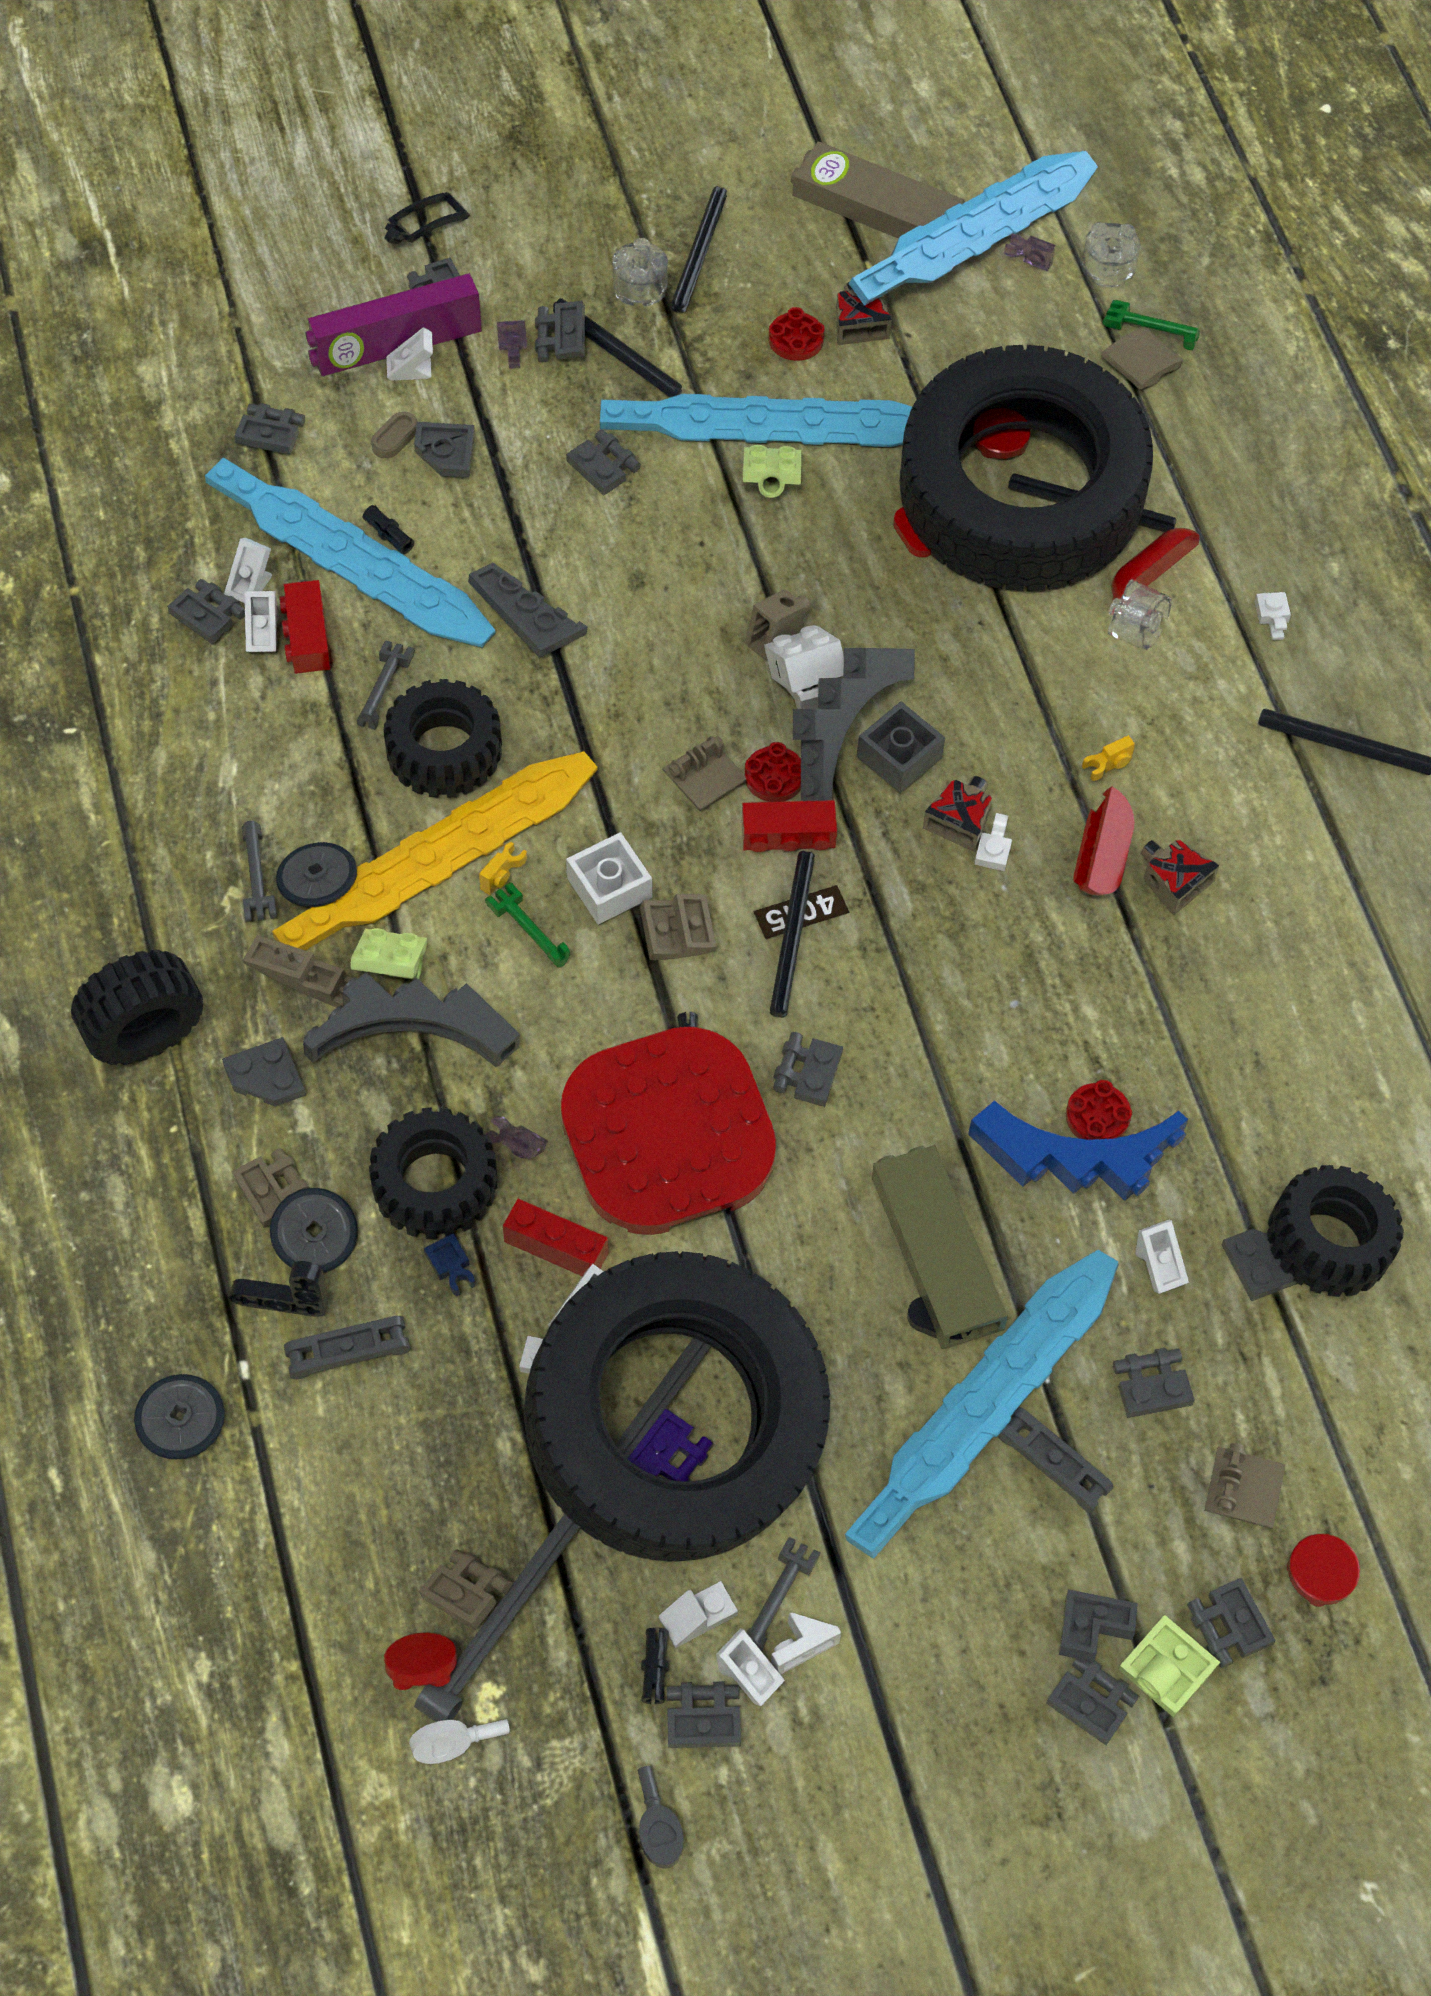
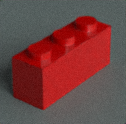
[279,580,331,674]
[741,800,837,852]
[503,1198,608,1276]

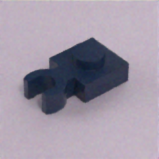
[424,1234,475,1296]

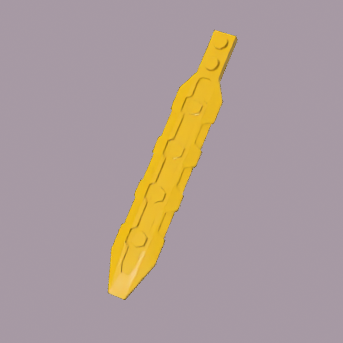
[272,752,598,950]

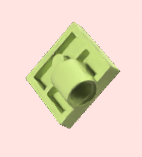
[743,445,801,498]
[351,928,427,980]
[1118,1615,1220,1717]

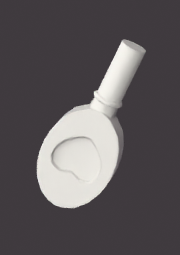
[409,1719,510,1764]

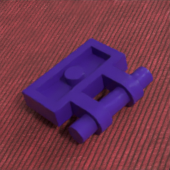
[627,1409,713,1482]

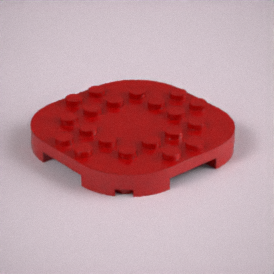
[561,1027,776,1235]

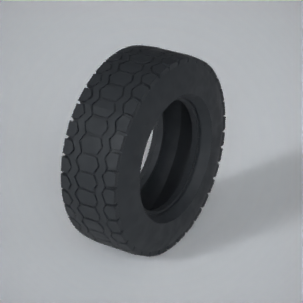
[899,345,1153,591]
[524,1251,830,1562]

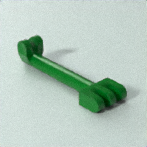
[1102,300,1200,350]
[485,882,570,968]

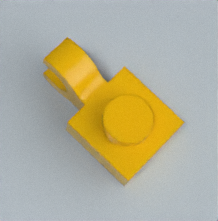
[1082,735,1135,781]
[479,842,527,895]

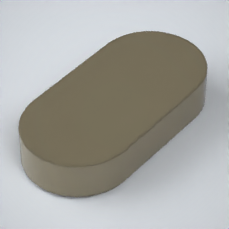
[371,412,418,458]

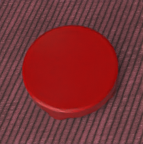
[768,307,825,361]
[973,408,1030,459]
[745,742,801,802]
[1065,1080,1132,1140]
[1287,1534,1360,1607]
[384,1632,457,1690]

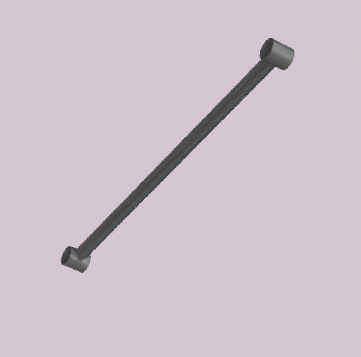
[414,1338,712,1722]

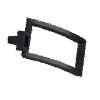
[384,192,470,244]

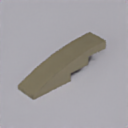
[243,935,353,1008]

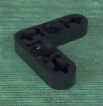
[229,1261,329,1317]

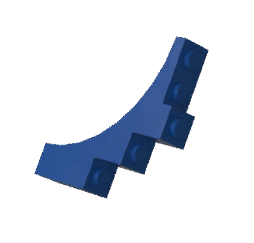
[968,1101,1188,1201]

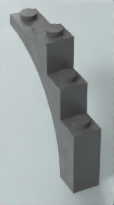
[793,648,915,801]
[303,972,520,1067]

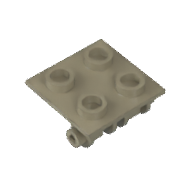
[662,736,746,811]
[1204,1443,1286,1529]

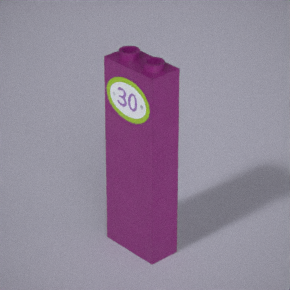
[305,273,482,377]

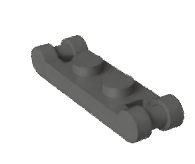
[284,1316,411,1379]
[998,1407,1114,1513]

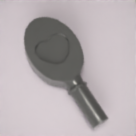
[637,1766,684,1869]

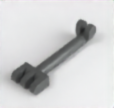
[357,641,415,730]
[242,821,277,922]
[746,1537,821,1651]

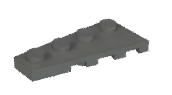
[468,563,588,658]

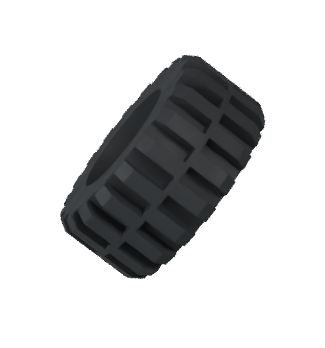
[383,679,502,798]
[71,950,204,1065]
[369,1107,498,1239]
[1267,1165,1404,1297]

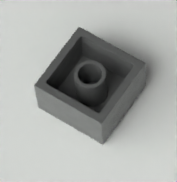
[856,701,945,793]

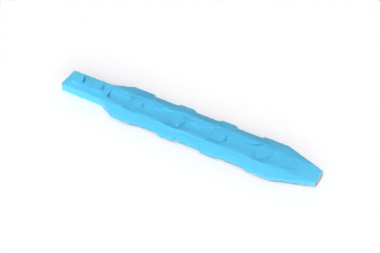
[848,151,1098,306]
[600,394,912,447]
[205,457,496,648]
[845,1250,1119,1559]

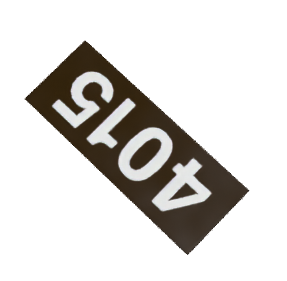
[753,885,850,939]

